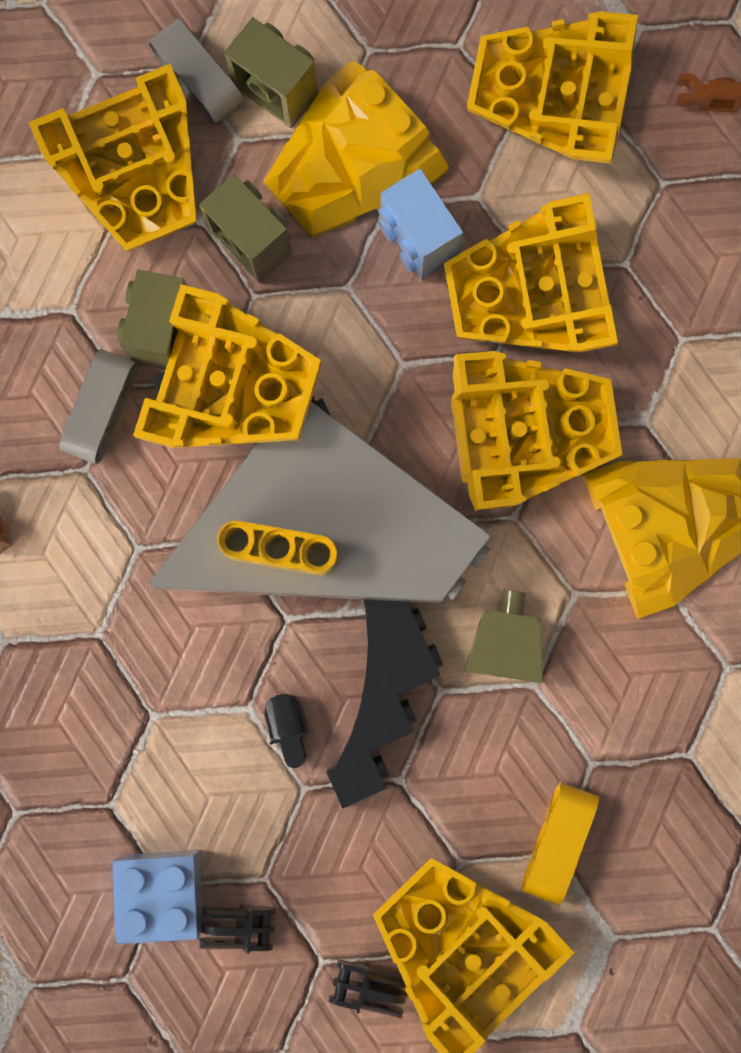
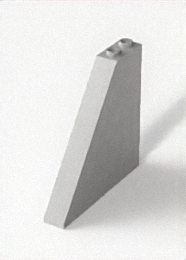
[149,402,491,603]

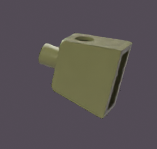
[465,590,543,683]

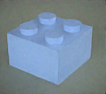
[378,169,463,280]
[112,850,203,944]

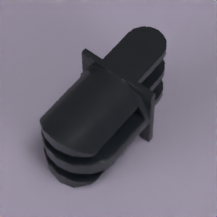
[264,694,311,768]
[199,904,276,953]
[328,960,407,1019]

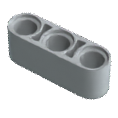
[148,19,244,125]
[59,349,138,464]

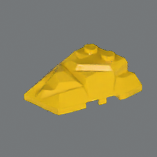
[467,11,638,164]
[263,60,449,238]
[28,64,197,252]
[444,193,618,353]
[133,284,322,448]
[451,351,623,511]
[582,458,741,619]
[373,858,575,1053]

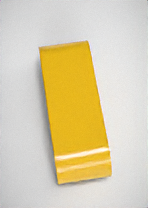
[217,521,338,575]
[521,782,599,906]

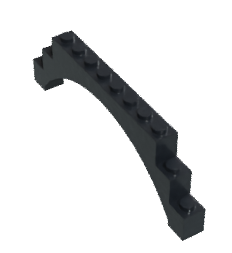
[152,372,444,809]

